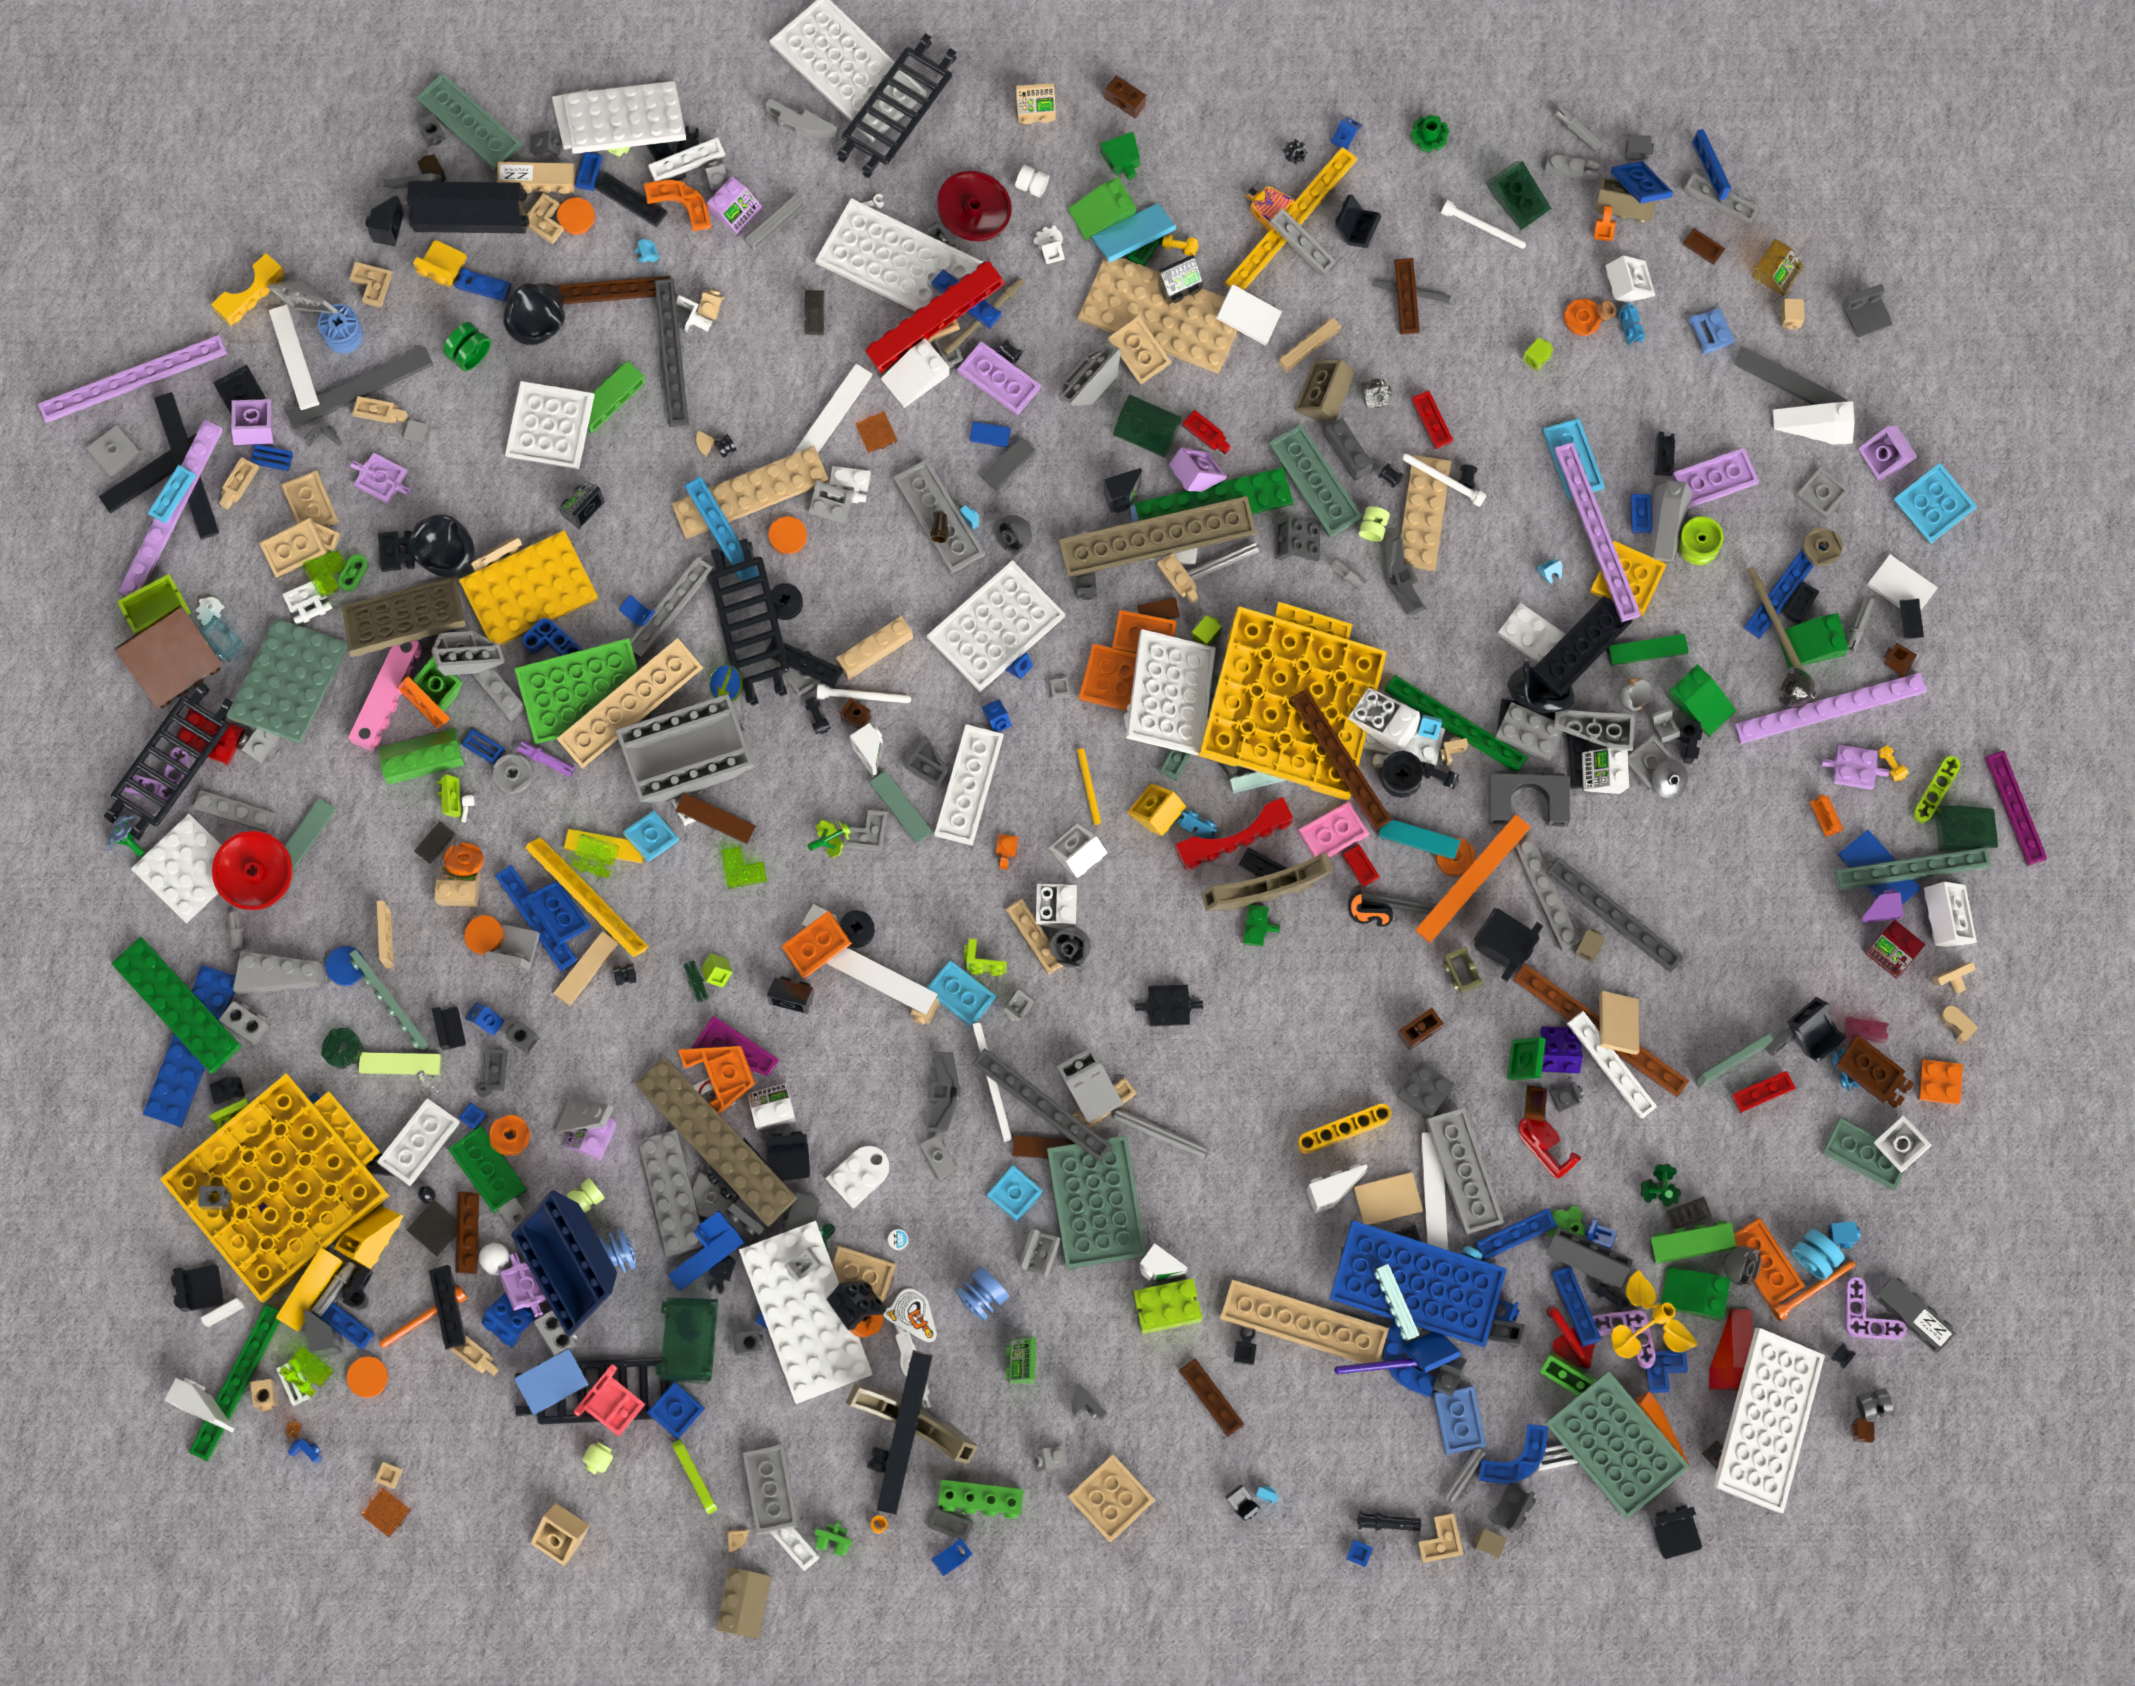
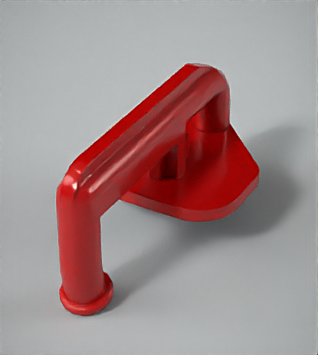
[1518,1117,1581,1178]
[1546,1306,1595,1369]

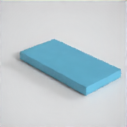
[1092,203,1176,263]
[1542,418,1605,499]

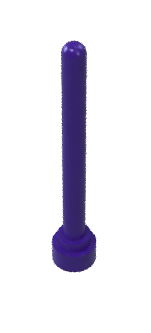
[1334,1358,1421,1374]

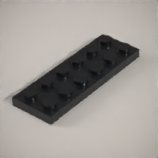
[1530,595,1633,699]

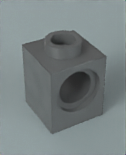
[417,113,446,147]
[1625,134,1654,161]
[506,1021,539,1054]
[198,1186,231,1209]
[734,1330,765,1357]

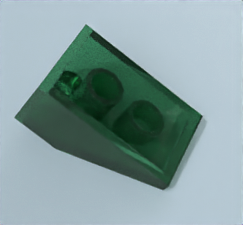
[1485,161,1552,230]
[1935,805,1998,850]

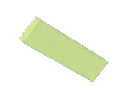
[359,1052,441,1075]

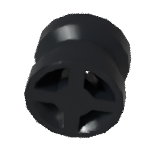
[714,434,737,458]
[1830,1343,1856,1369]

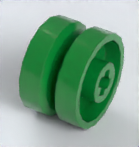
[443,322,492,372]

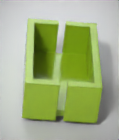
[117,574,191,634]
[1133,1278,1202,1334]

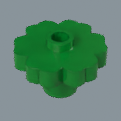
[1410,114,1449,153]

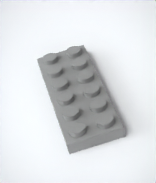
[893,459,985,574]
[1426,1108,1504,1235]
[638,1129,705,1258]

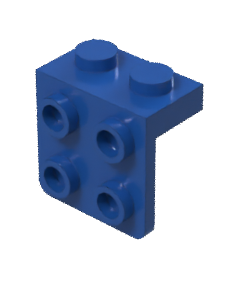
[481,1292,539,1348]

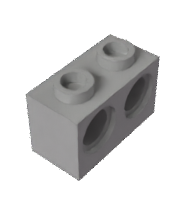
[219,1001,269,1046]
[534,1310,579,1356]

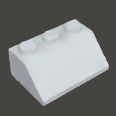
[1924,882,1977,947]

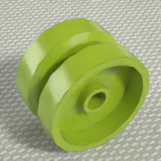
[1678,516,1724,565]

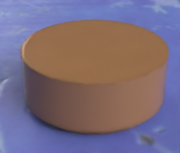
[1597,300,1616,321]

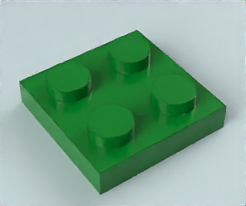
[1507,1037,1546,1081]

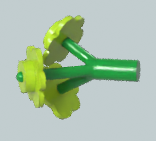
[807,819,850,859]

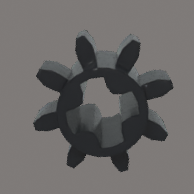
[1283,139,1308,164]

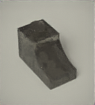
[804,290,825,335]

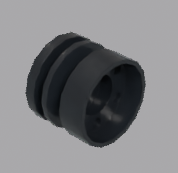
[1381,751,1424,798]

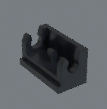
[1654,431,1675,476]

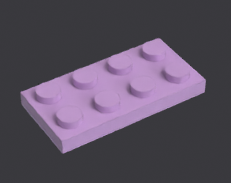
[957,341,1041,416]
[1672,448,1759,509]

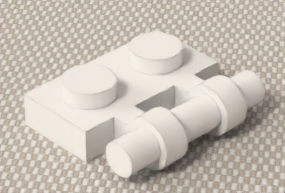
[827,466,871,503]
[283,579,332,625]

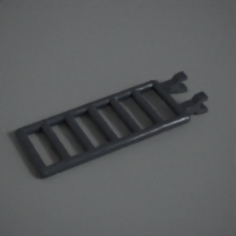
[515,1357,669,1425]

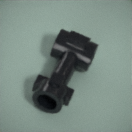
[805,697,831,735]
[1423,764,1460,789]
[1594,1283,1631,1312]

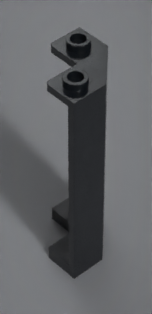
[407,181,529,234]

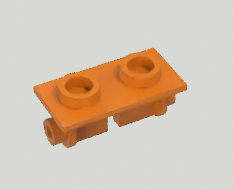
[1810,794,1844,837]

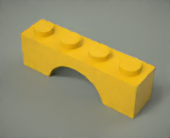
[211,253,285,326]

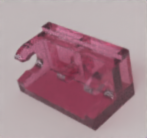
[1844,1017,1889,1043]

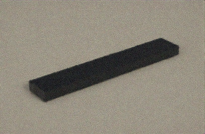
[99,433,197,514]

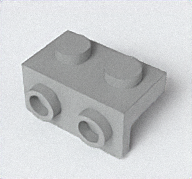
[238,727,279,763]
[1019,1228,1061,1277]

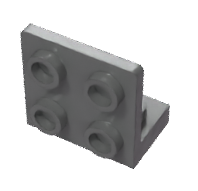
[1843,284,1893,338]
[1275,516,1320,561]
[712,1203,764,1260]
[1490,1484,1536,1533]

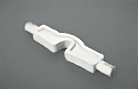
[894,1324,931,1410]

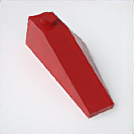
[1709,1309,1753,1391]

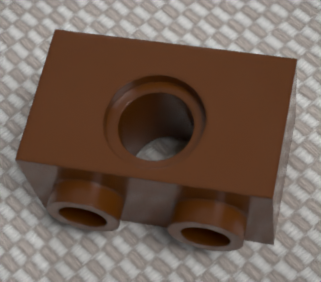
[1105,75,1146,118]
[1398,1008,1444,1051]

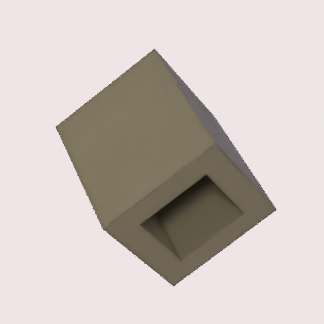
[1575,929,1605,963]
[1473,1529,1507,1560]

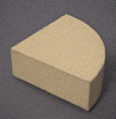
[696,431,716,457]
[727,1530,749,1553]

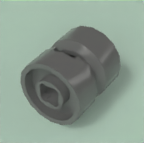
[1856,1388,1893,1421]

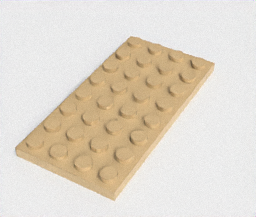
[1078,257,1238,374]

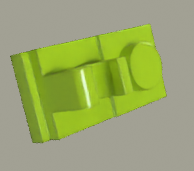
[437,774,461,817]
[209,1098,250,1130]

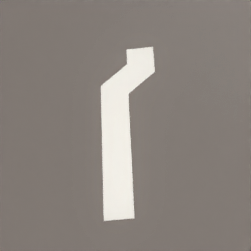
[802,904,938,1015]

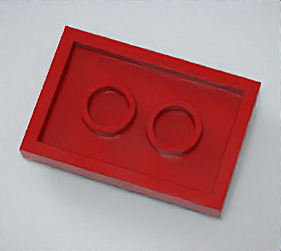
[176,709,245,766]

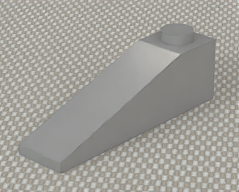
[267,279,338,314]
[1651,481,1692,562]
[1554,710,1635,751]

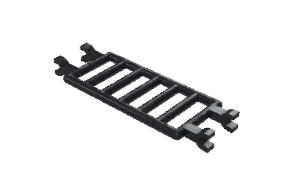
[837,33,957,179]
[709,539,789,706]
[103,682,233,840]

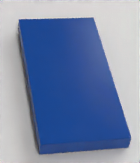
[1838,830,1921,905]

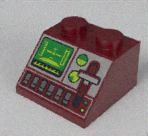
[1865,919,1926,979]

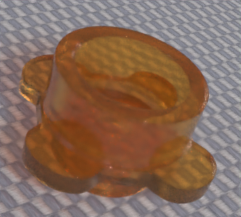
[285,1419,301,1439]

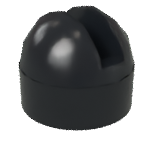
[418,1186,436,1204]

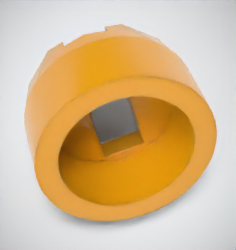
[870,1515,887,1533]

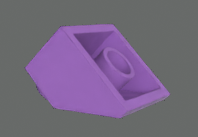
[1862,889,1904,924]

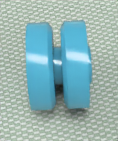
[1791,1229,1845,1280]

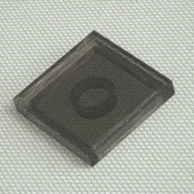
[407,1200,457,1257]

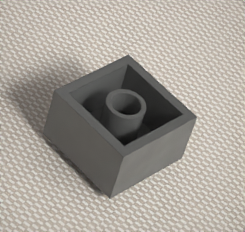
[1397,1061,1455,1119]

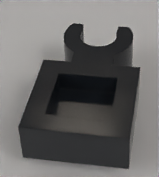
[676,126,699,154]
[708,1258,736,1294]
[1233,1327,1257,1365]

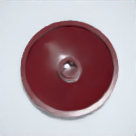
[936,171,1012,242]

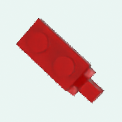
[1182,410,1231,455]

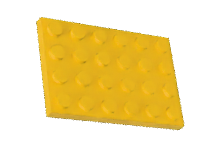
[459,530,599,646]

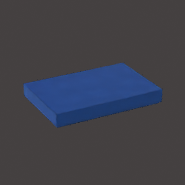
[1610,161,1673,204]
[524,880,591,946]

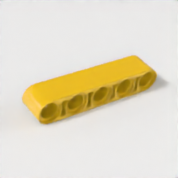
[1297,1103,1391,1154]

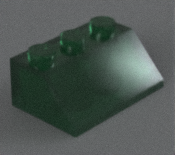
[1113,394,1182,458]

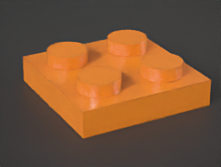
[1919,1059,1963,1105]

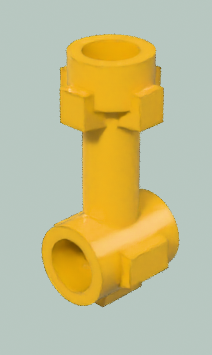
[1162,235,1199,256]
[1878,745,1909,782]

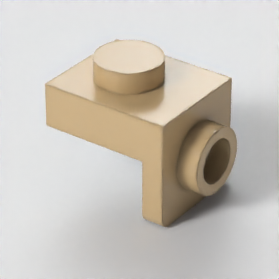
[697,289,725,320]
[1439,737,1468,766]

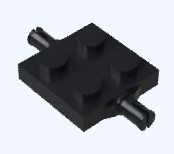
[1135,985,1203,1027]

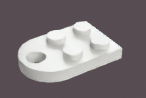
[826,1146,889,1209]

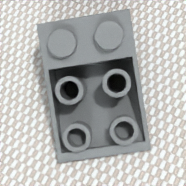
[1056,1047,1123,1123]

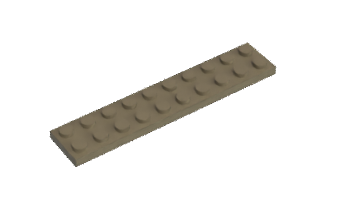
[1059,496,1256,578]
[635,1057,798,1227]

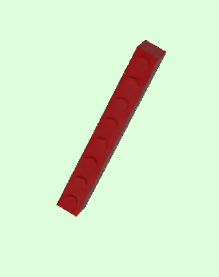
[865,261,1005,373]

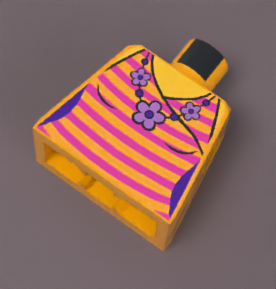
[1246,186,1294,231]

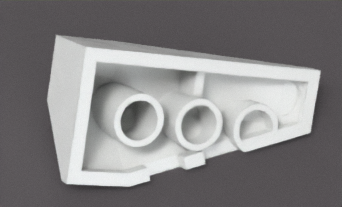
[1773,401,1854,445]

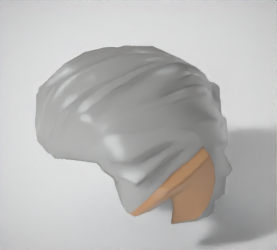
[1619,678,1651,711]

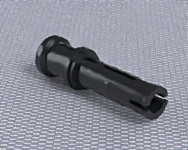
[1357,1511,1421,1532]

